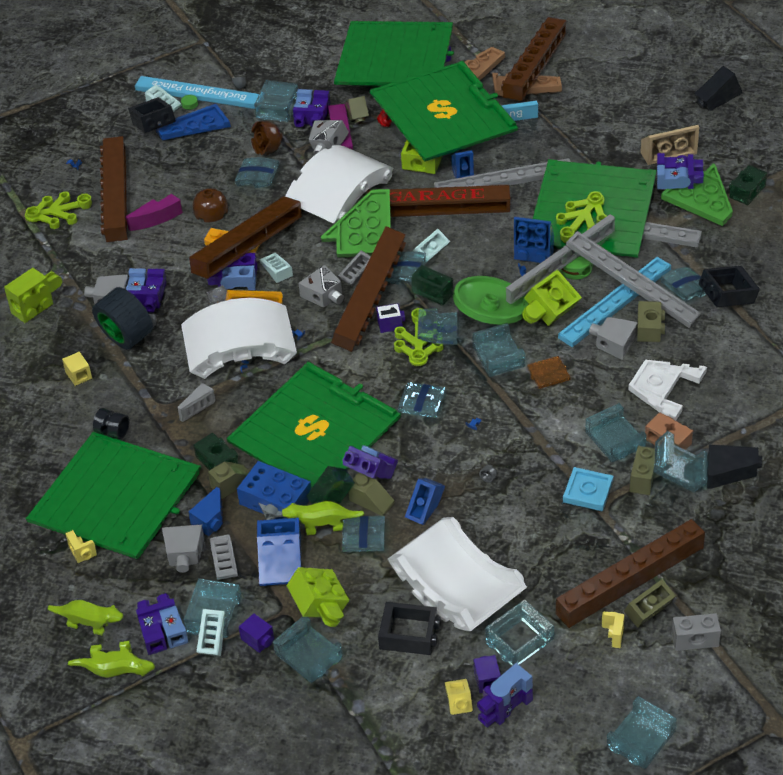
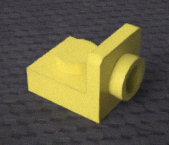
[65,530,97,563]
[602,611,624,648]
[445,679,473,715]

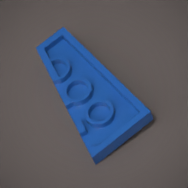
[155,104,231,140]

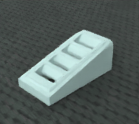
[145,85,182,112]
[260,253,293,283]
[197,609,225,656]

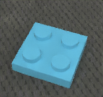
[563,467,614,511]

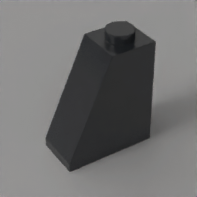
[694,66,743,111]
[707,444,762,489]

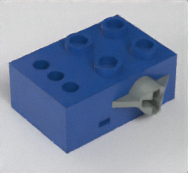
[237,461,312,520]

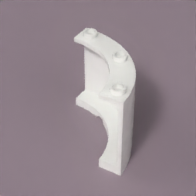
[285,145,393,224]
[181,298,297,379]
[388,517,527,631]

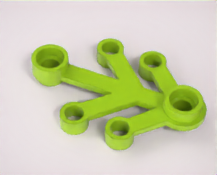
[25,191,92,229]
[556,191,607,243]
[394,308,444,366]

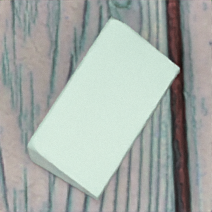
[411,229,450,262]

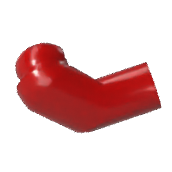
[377,109,392,127]

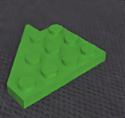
[661,163,733,226]
[321,189,391,258]

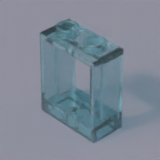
[485,600,554,666]

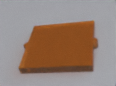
[527,356,571,389]

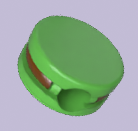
[559,255,593,280]

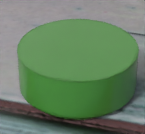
[181,95,198,110]

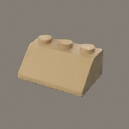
[641,125,699,165]

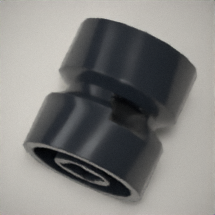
[93,408,130,439]

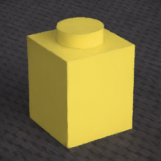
[62,351,92,386]

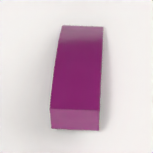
[126,194,183,231]

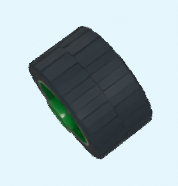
[92,287,153,350]

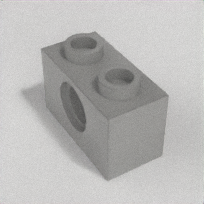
[671,613,721,651]

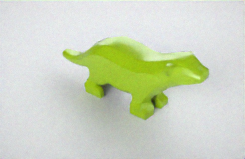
[282,501,364,535]
[48,600,123,636]
[68,641,155,678]

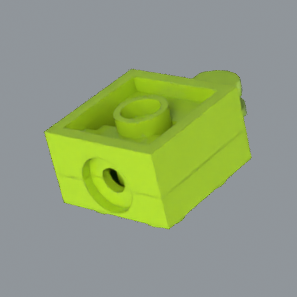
[401,140,443,174]
[4,268,62,323]
[522,269,582,326]
[286,567,349,627]

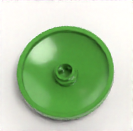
[453,276,528,325]

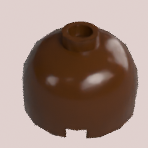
[251,121,283,155]
[193,188,228,222]

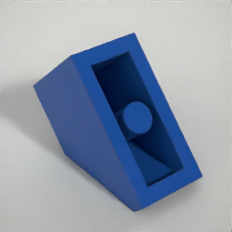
[451,150,474,179]
[405,478,445,525]
[188,487,223,536]

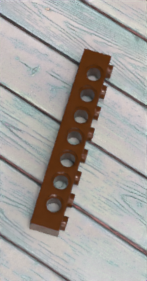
[501,17,566,101]

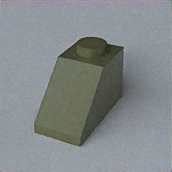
[344,96,369,123]
[208,462,250,499]
[348,472,395,517]

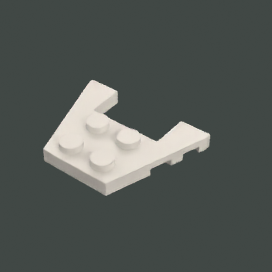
[629,360,707,421]

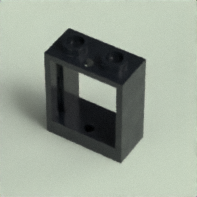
[128,97,176,133]
[698,265,760,308]
[378,602,441,655]

